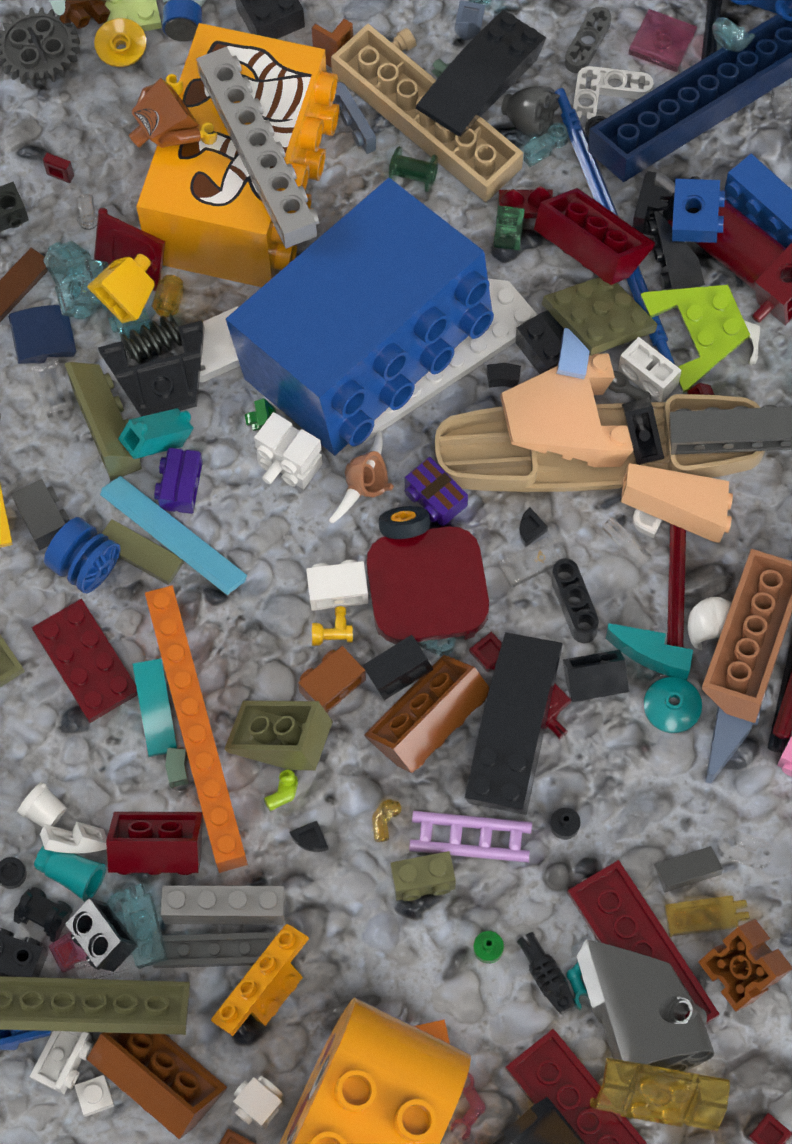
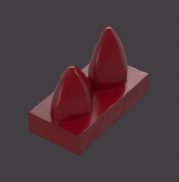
[499,186,553,219]

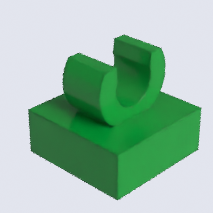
[245,398,276,431]

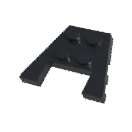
[98,320,205,417]

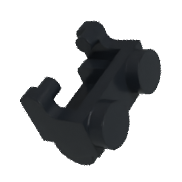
[13,887,72,943]

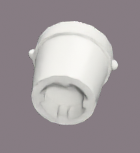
[17,782,67,828]

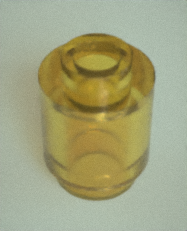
[152,275,185,317]

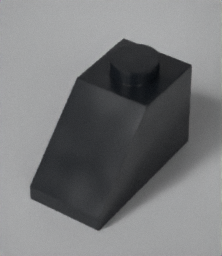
[622,397,664,465]

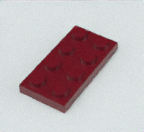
[31,598,138,723]

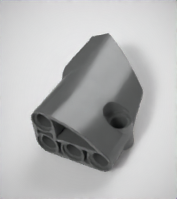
[577,939,715,1090]

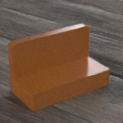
[311,19,353,68]

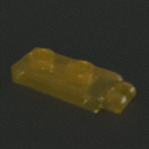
[664,896,750,937]

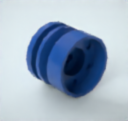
[44,517,121,594]

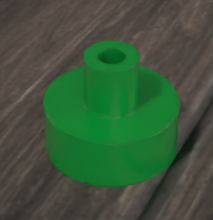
[473,931,504,964]

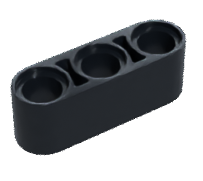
[551,558,599,644]

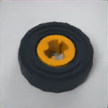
[378,506,430,539]

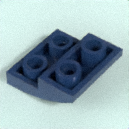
[8,304,76,364]

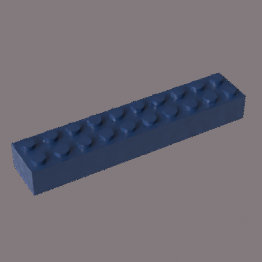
[588,13,792,182]

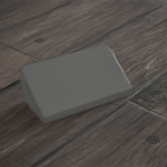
[654,846,723,893]

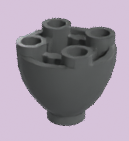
[501,86,560,140]

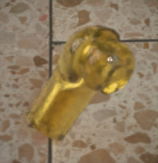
[372,799,401,842]

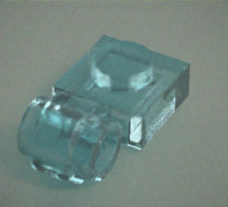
[523,123,569,168]

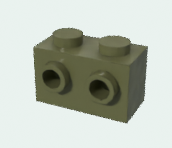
[390,851,456,901]

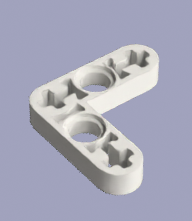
[573,66,654,137]

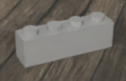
[161,886,286,925]

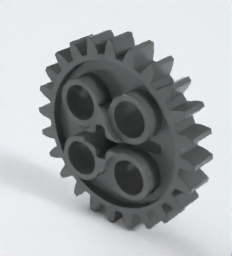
[0,7,80,86]

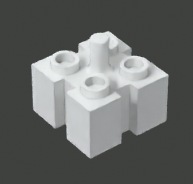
[254,412,323,490]

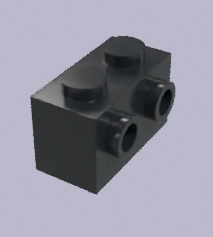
[0,928,48,978]

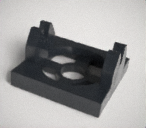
[632,171,671,235]

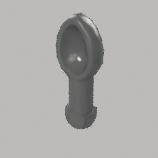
[608,371,651,401]

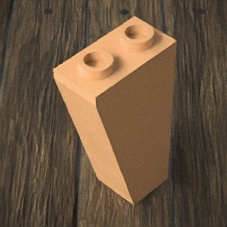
[621,463,733,543]

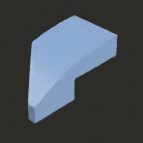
[556,328,590,379]

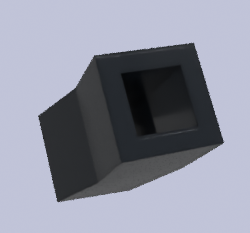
[487,363,521,388]

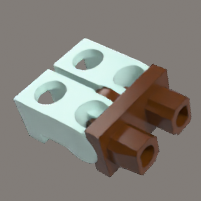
[48,0,110,29]

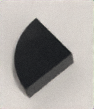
[519,507,548,547]
[289,821,329,852]

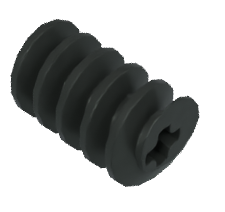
[120,312,182,365]

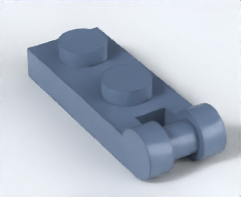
[333,82,376,154]

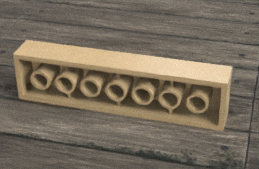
[331,24,524,203]

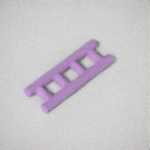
[409,811,532,863]

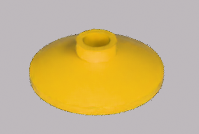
[94,18,147,67]

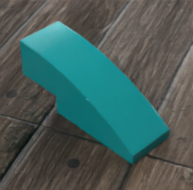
[605,623,693,681]
[132,659,177,757]

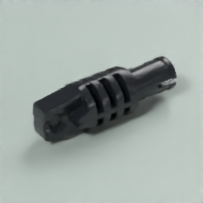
[517,932,576,1014]

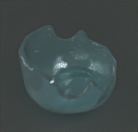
[712,17,755,52]

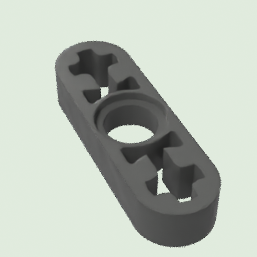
[565,7,611,73]

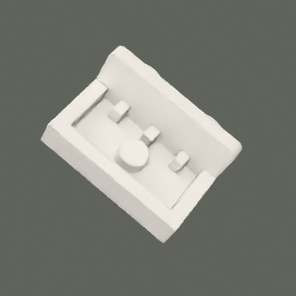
[30,1031,94,1094]

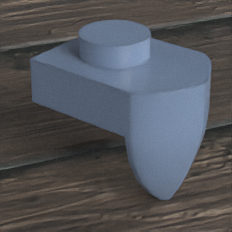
[454,0,485,40]

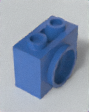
[672,179,725,243]

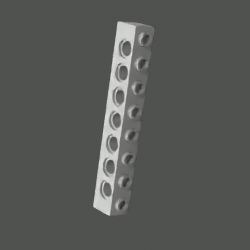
[196,47,319,249]

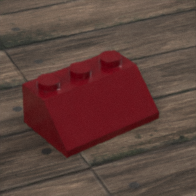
[106,812,203,875]

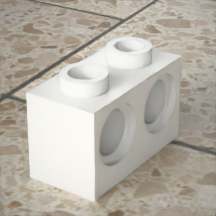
[618,337,682,402]

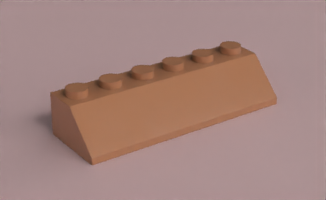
[702,549,792,723]

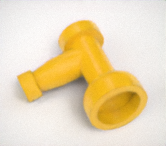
[312,606,353,646]

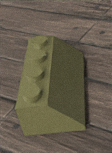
[65,362,144,481]

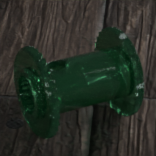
[389,146,438,192]

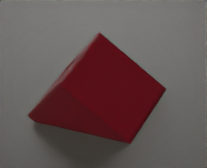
[687,383,715,395]

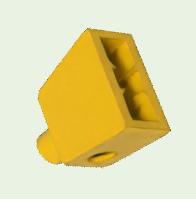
[87,254,155,323]

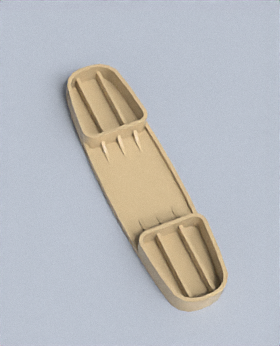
[435,394,765,492]

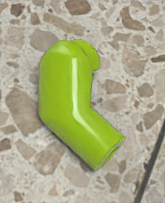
[264,770,298,811]

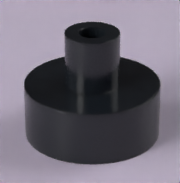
[550,808,581,840]

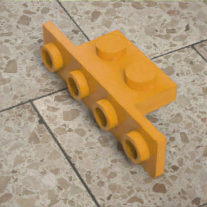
[211,924,309,1036]

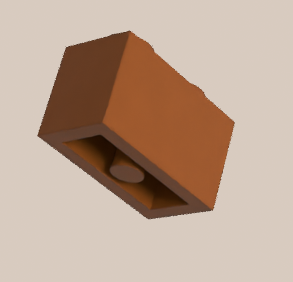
[298,646,366,713]

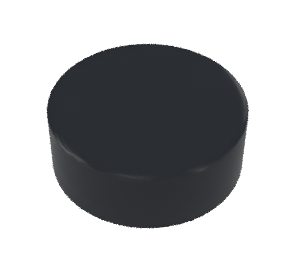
[0,857,27,889]

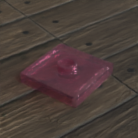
[628,9,697,72]

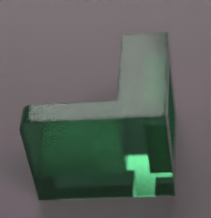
[493,206,525,250]

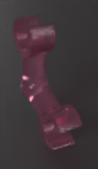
[451,1073,486,1141]

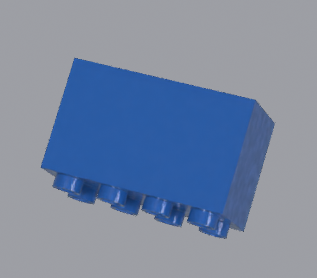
[225,178,494,456]

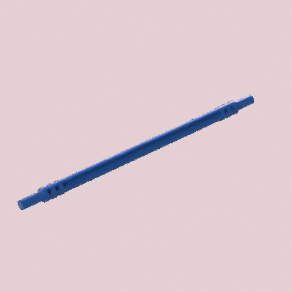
[555,88,675,365]

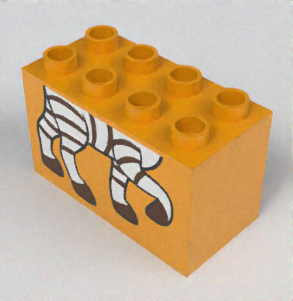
[136,23,340,287]

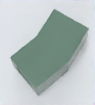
[165,748,189,788]

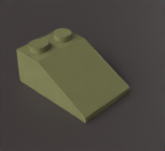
[224,701,333,771]

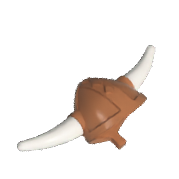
[329,431,394,523]

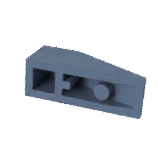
[705,706,761,784]

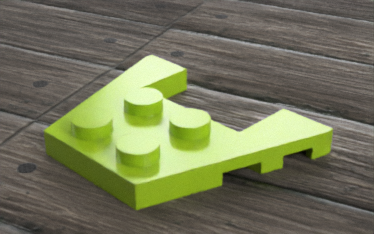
[641,285,750,393]

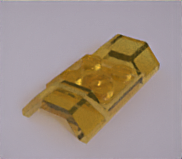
[590,1058,730,1131]

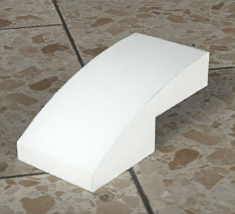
[40,822,107,853]

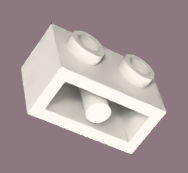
[306,560,368,611]

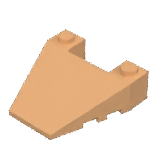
[500,354,633,467]

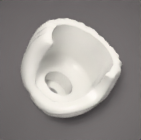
[688,597,732,650]

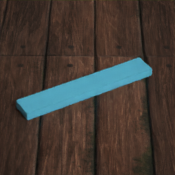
[100,476,247,595]

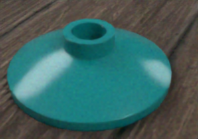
[644,677,702,733]

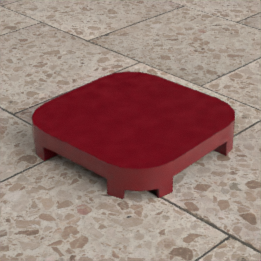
[367,527,489,645]

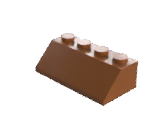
[364,655,490,773]
[87,1032,227,1139]

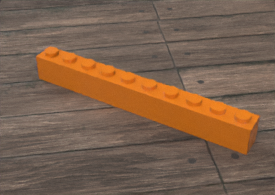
[145,585,248,873]

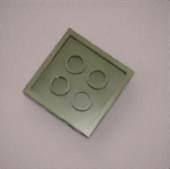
[542,277,658,356]

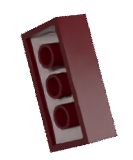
[534,188,655,285]

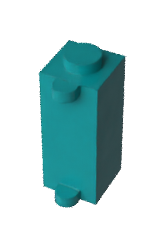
[118,408,194,459]

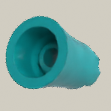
[34,846,106,902]

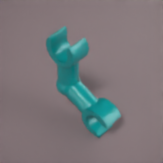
[566,962,590,1011]

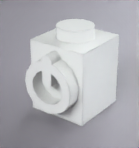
[233,1076,284,1131]

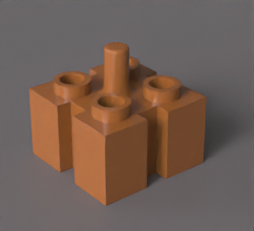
[698,919,792,1012]

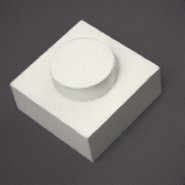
[74,1075,114,1117]

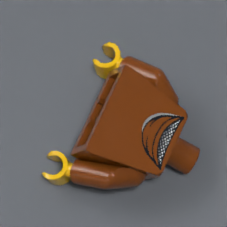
[129,74,217,148]

